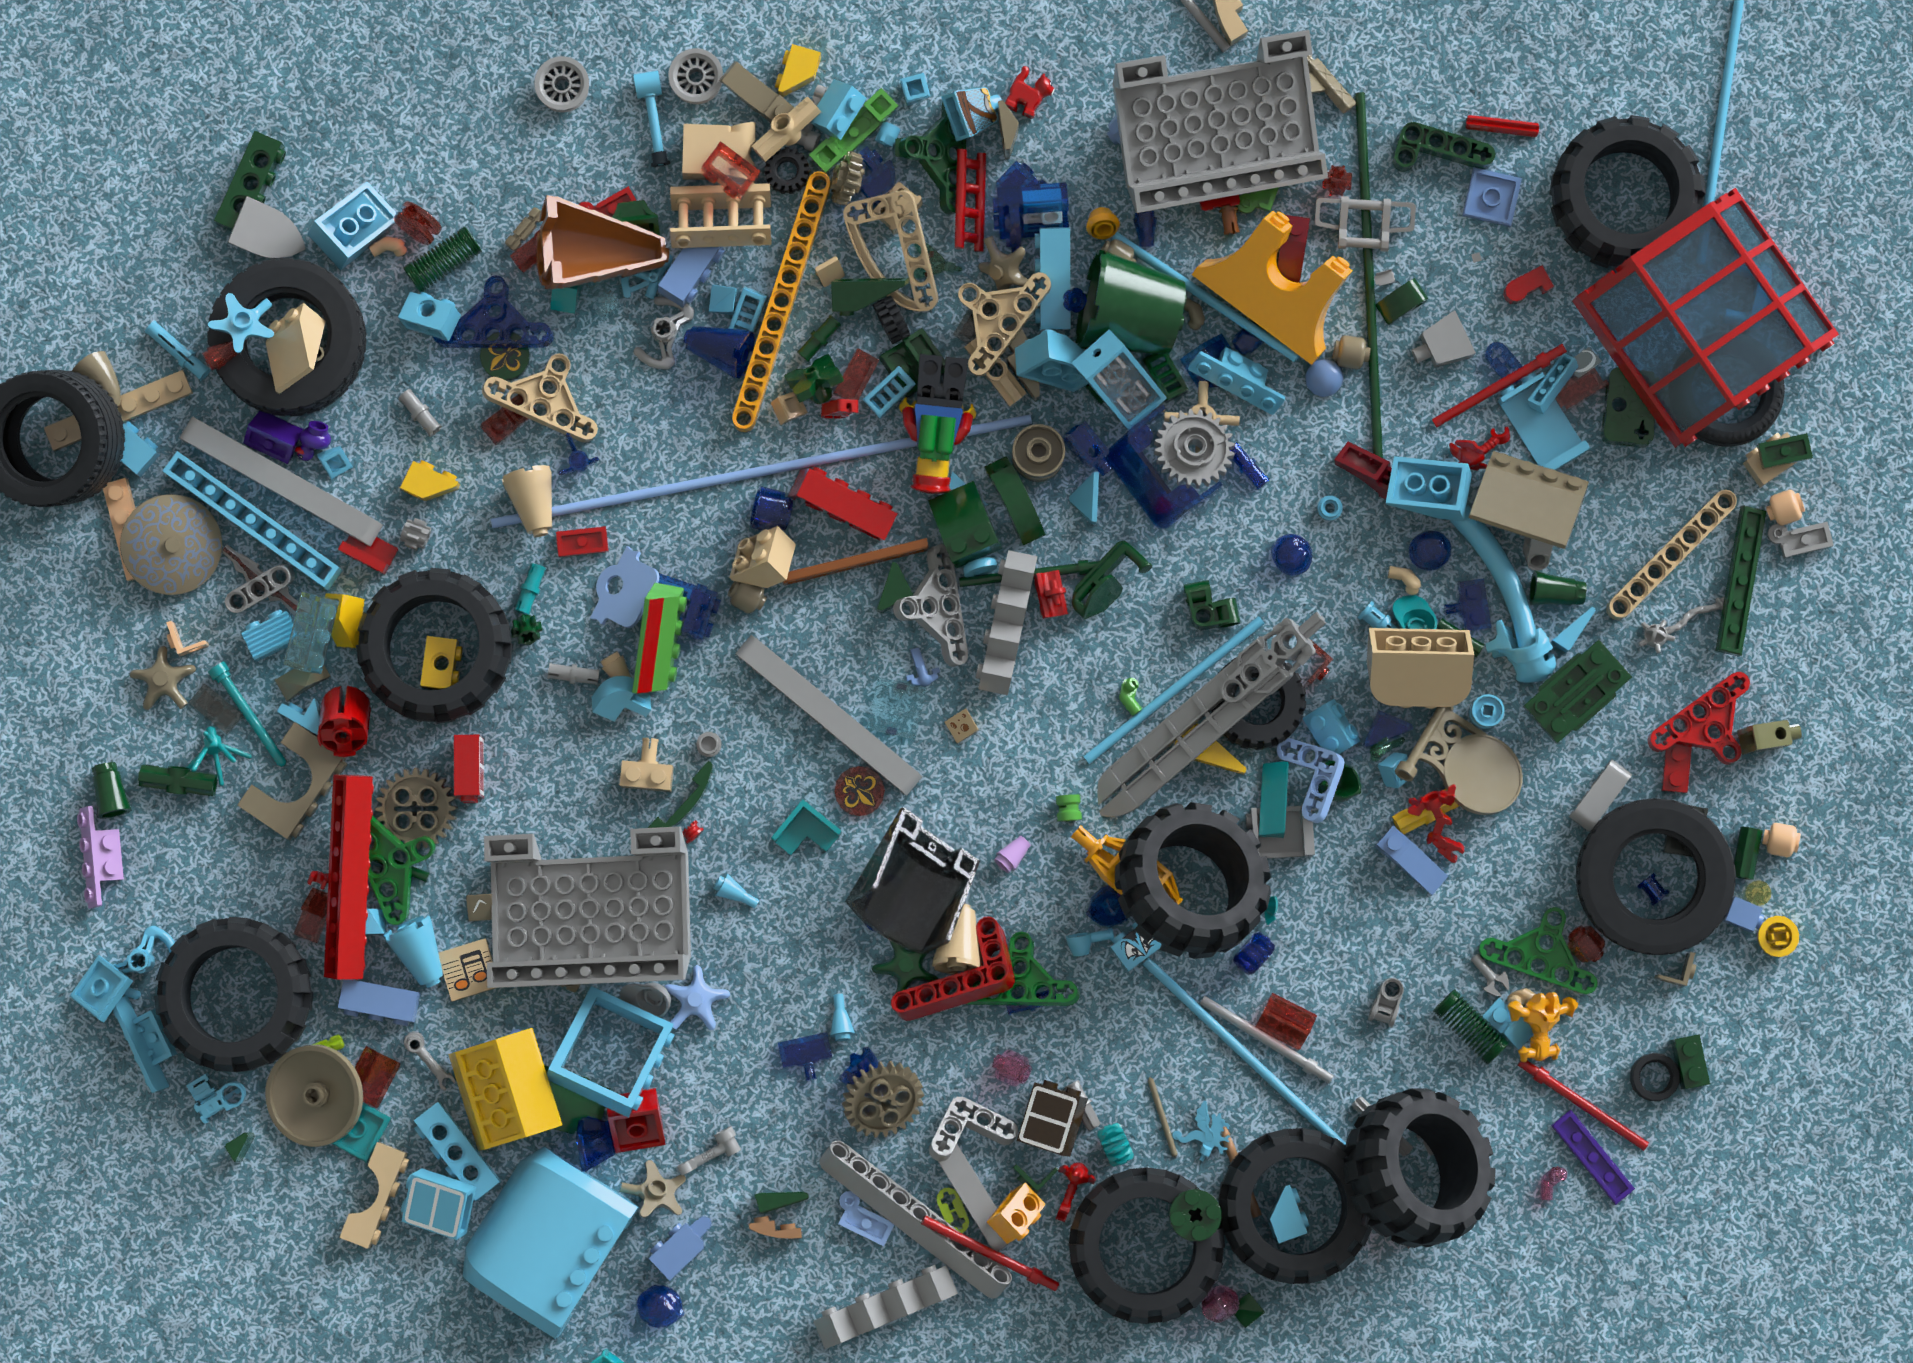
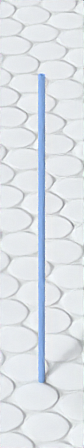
[491,414,1032,528]

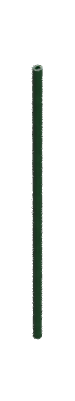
[1355,92,1383,458]

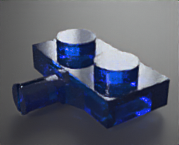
[1444,578,1492,632]
[778,1032,833,1081]

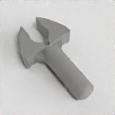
[1471,954,1509,997]

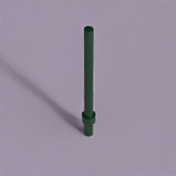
[959,560,1099,587]

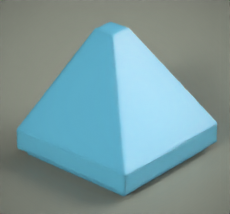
[317,446,353,480]

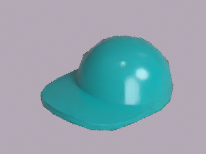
[1392,595,1438,629]

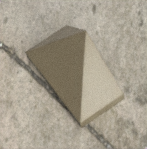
[275,655,331,702]

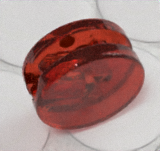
[393,201,442,245]

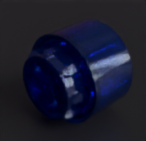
[750,486,793,531]

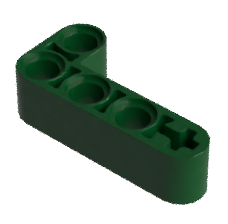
[1392,122,1495,172]

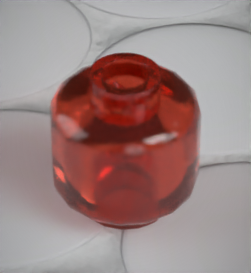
[1568,925,1605,963]

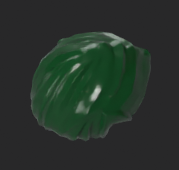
[1318,761,1361,802]

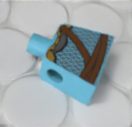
[941,87,1002,141]

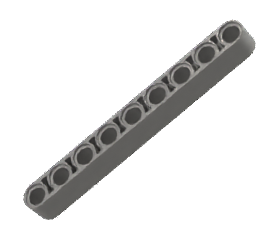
[179,417,383,547]
[735,635,922,796]
[819,1140,1012,1299]

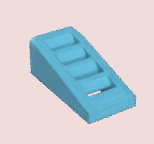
[726,287,768,343]
[862,366,916,419]

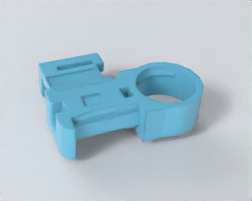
[186,1072,246,1123]

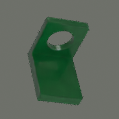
[1012,1164,1059,1191]

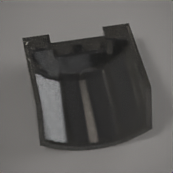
[845,807,980,955]

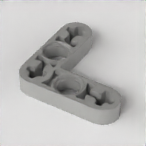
[929,1097,1018,1161]

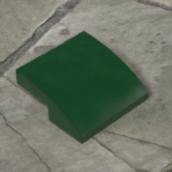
[879,328,945,398]

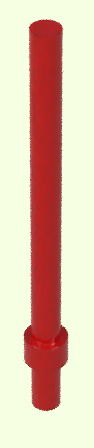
[1432,344,1567,428]
[1517,1060,1649,1151]
[921,1215,1059,1291]

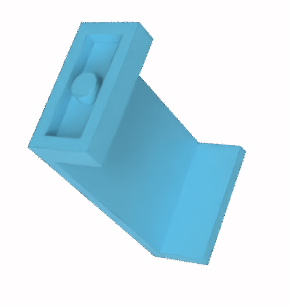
[1498,372,1590,470]

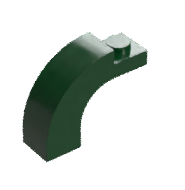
[984,456,1046,546]

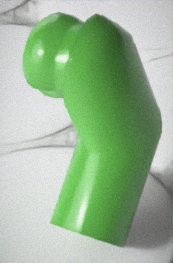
[1119,678,1142,716]

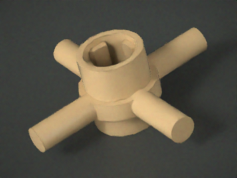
[1164,381,1240,453]

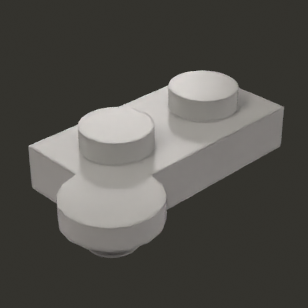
[1767,521,1834,558]

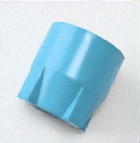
[875,122,901,148]

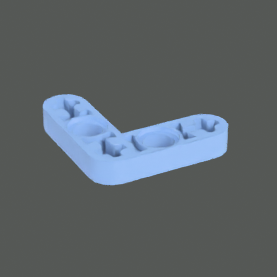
[1276,738,1344,823]

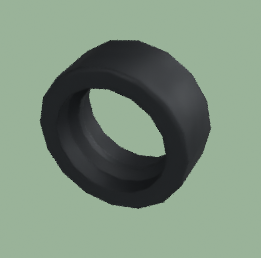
[1630,1053,1680,1101]

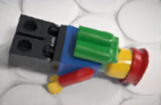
[899,354,976,494]

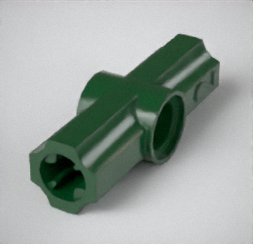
[138,764,218,796]

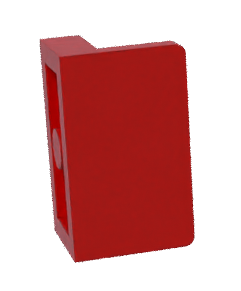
[338,535,398,575]

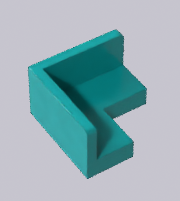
[771,799,842,855]

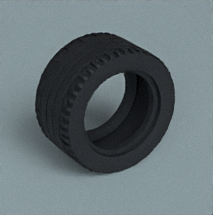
[0,370,125,507]

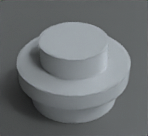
[696,732,722,757]

